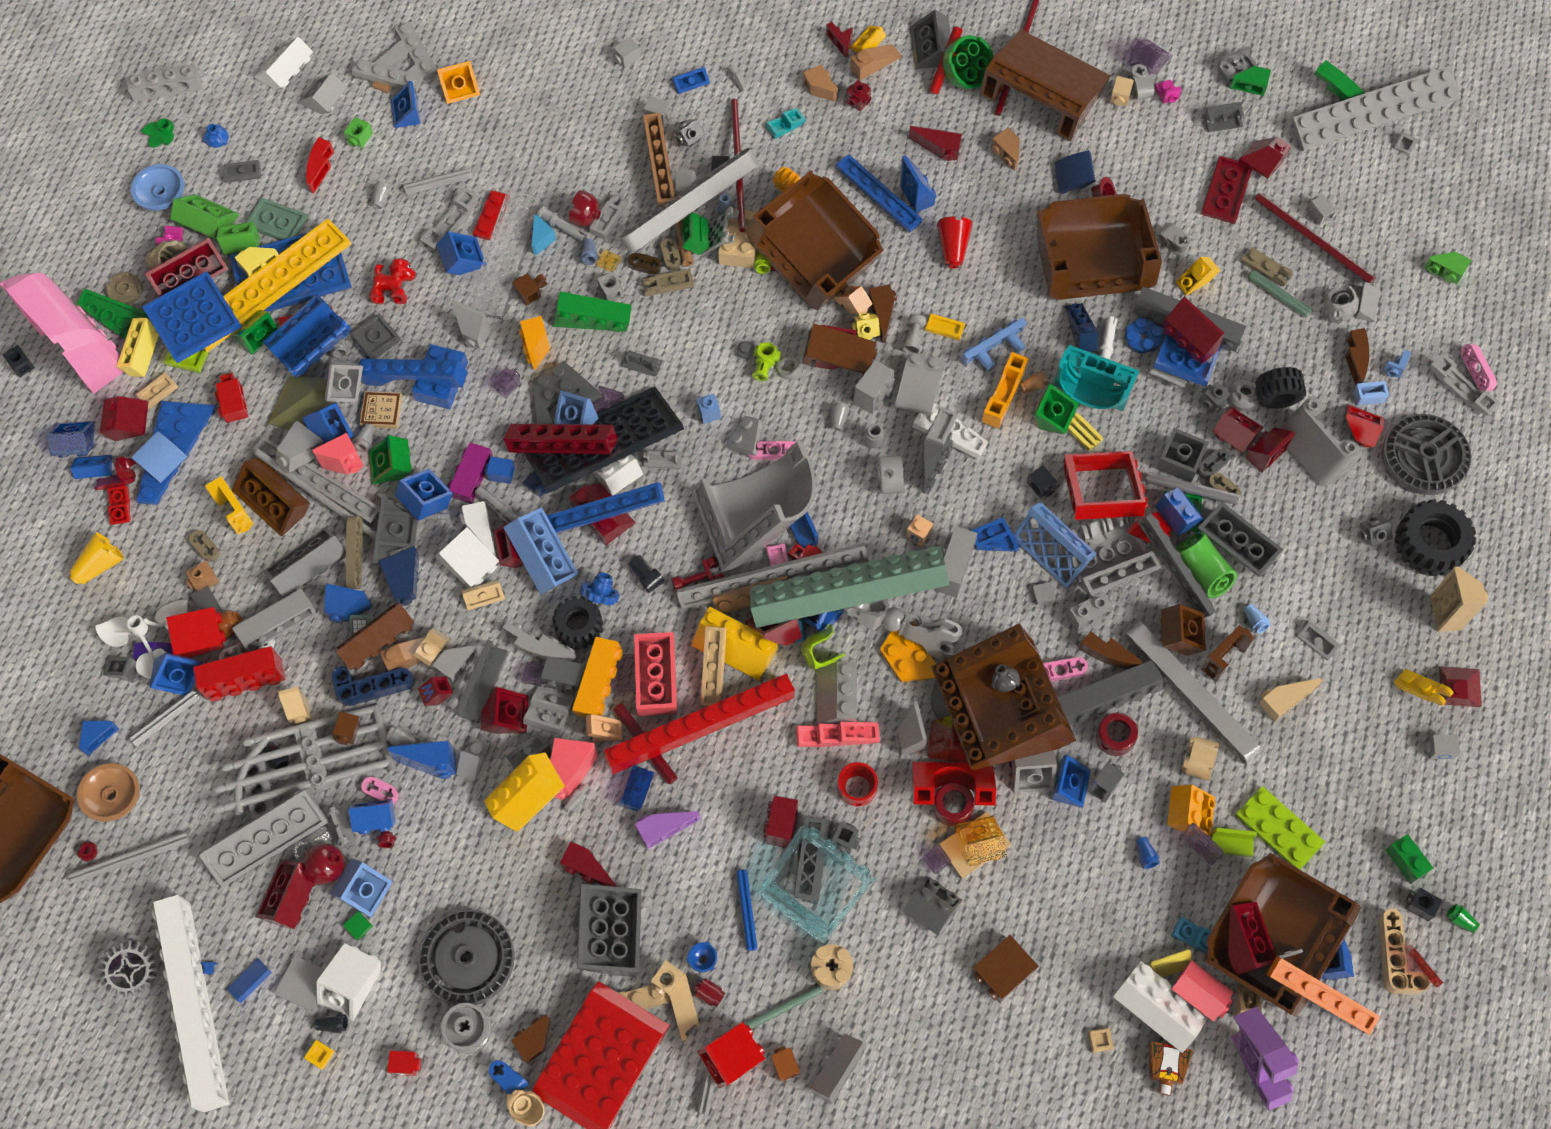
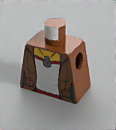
[1148,1041,1193,1096]

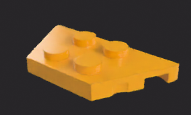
[880,631,936,682]

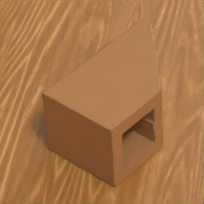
[803,65,838,101]
[991,127,1020,170]

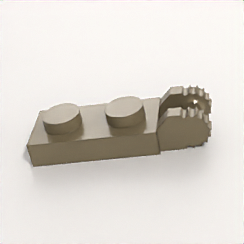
[1241,247,1293,287]
[642,269,694,296]

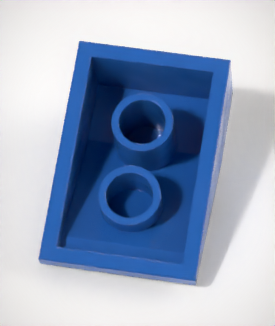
[900,155,937,213]
[388,741,456,779]

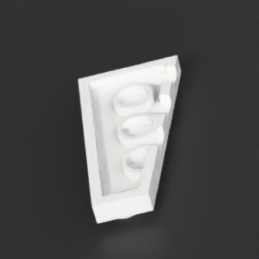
[912,403,988,459]

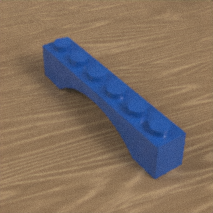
[359,359,467,388]

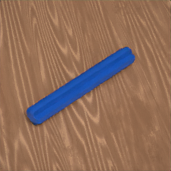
[736,870,757,951]

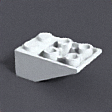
[593,455,643,495]

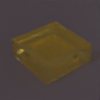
[597,250,621,272]

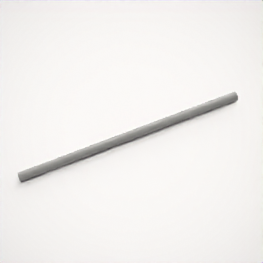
[255,449,377,540]

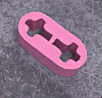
[361,777,398,803]

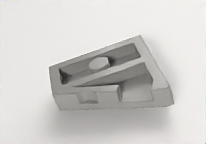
[726,416,762,456]

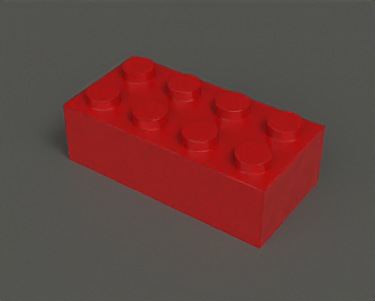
[193,646,286,701]

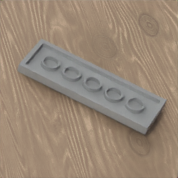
[199,788,328,887]

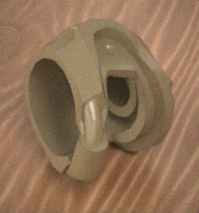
[146,240,188,270]

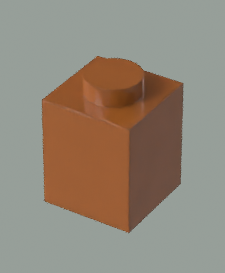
[771,1046,800,1082]

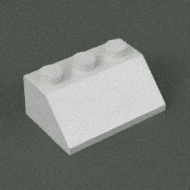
[254,37,313,89]

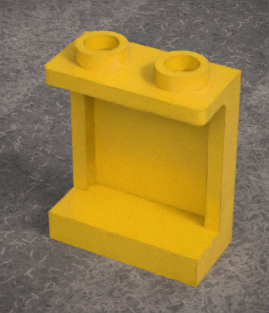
[205,476,254,534]

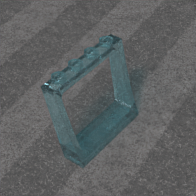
[757,825,876,943]

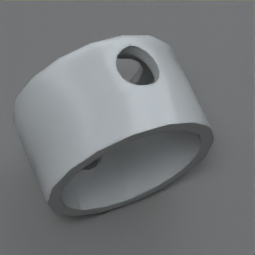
[877,455,904,494]

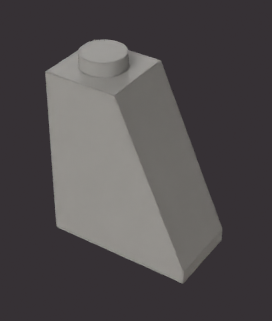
[276,421,324,473]

